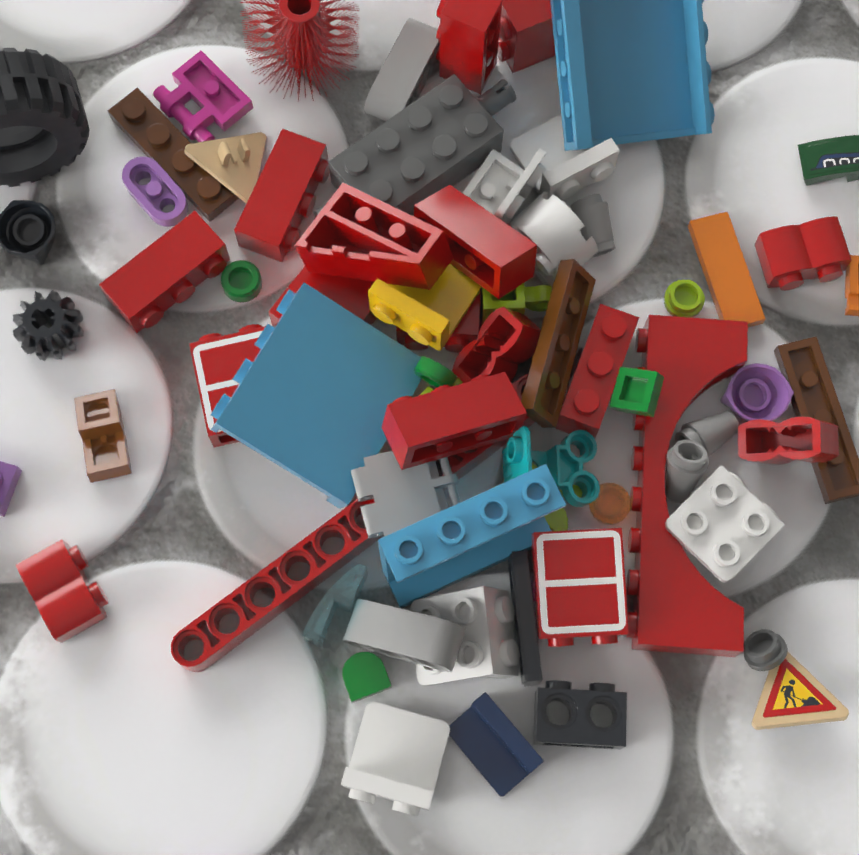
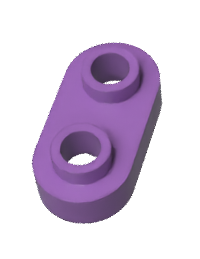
[122,157,188,227]

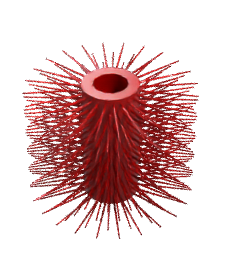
[240,0,360,102]

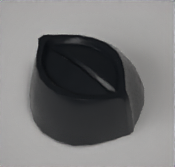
[0,200,56,265]

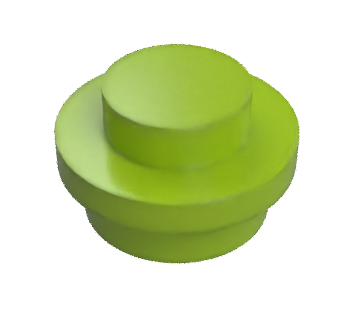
[664,280,705,318]

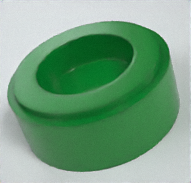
[221,260,262,303]
[414,356,458,388]

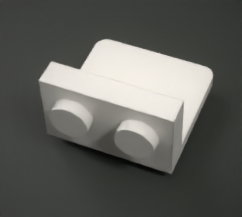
[510,114,620,200]
[462,148,546,224]
[665,465,785,582]
[411,586,520,686]
[341,702,450,817]

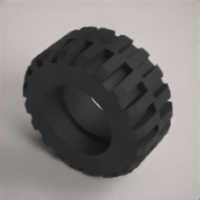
[0,48,90,187]

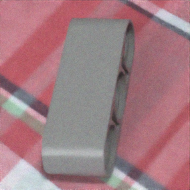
[364,18,440,122]
[343,599,466,672]

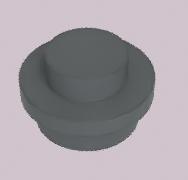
[744,629,788,671]

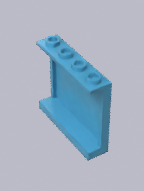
[550,0,715,151]
[211,283,422,509]
[378,464,566,608]

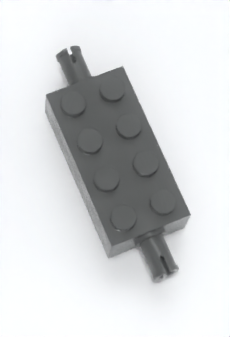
[314,74,517,217]

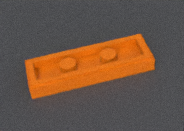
[688,211,766,328]

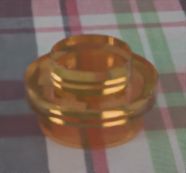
[589,483,630,525]

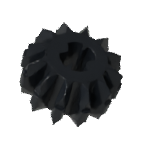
[12,290,84,361]

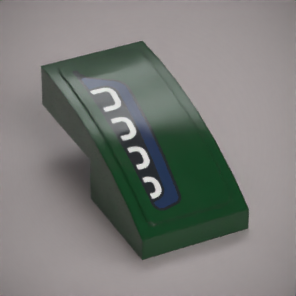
[798,135,859,186]

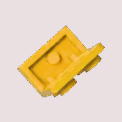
[368,264,481,351]

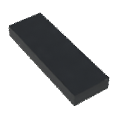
[507,550,543,687]

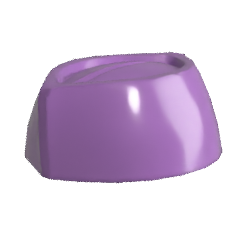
[720,363,794,421]

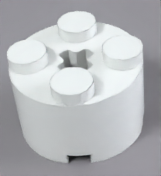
[508,192,598,288]

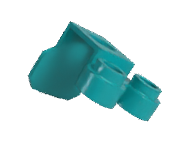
[502,426,600,507]

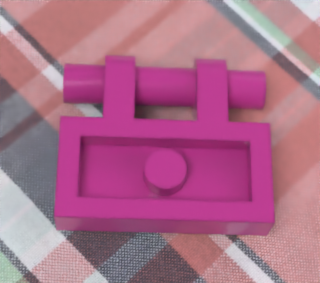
[153,50,253,142]

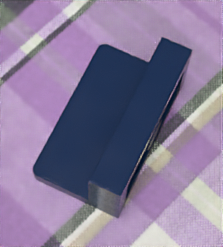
[449,692,544,797]

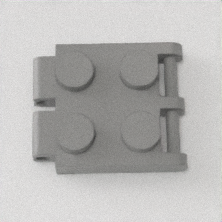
[351,451,460,538]

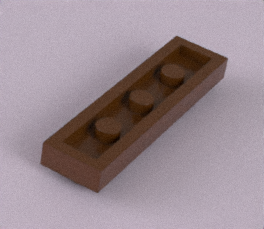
[107,87,239,222]
[521,259,596,428]
[774,337,859,504]

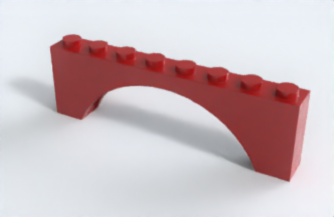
[625,315,748,657]

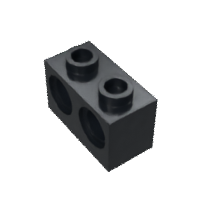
[533,680,627,750]

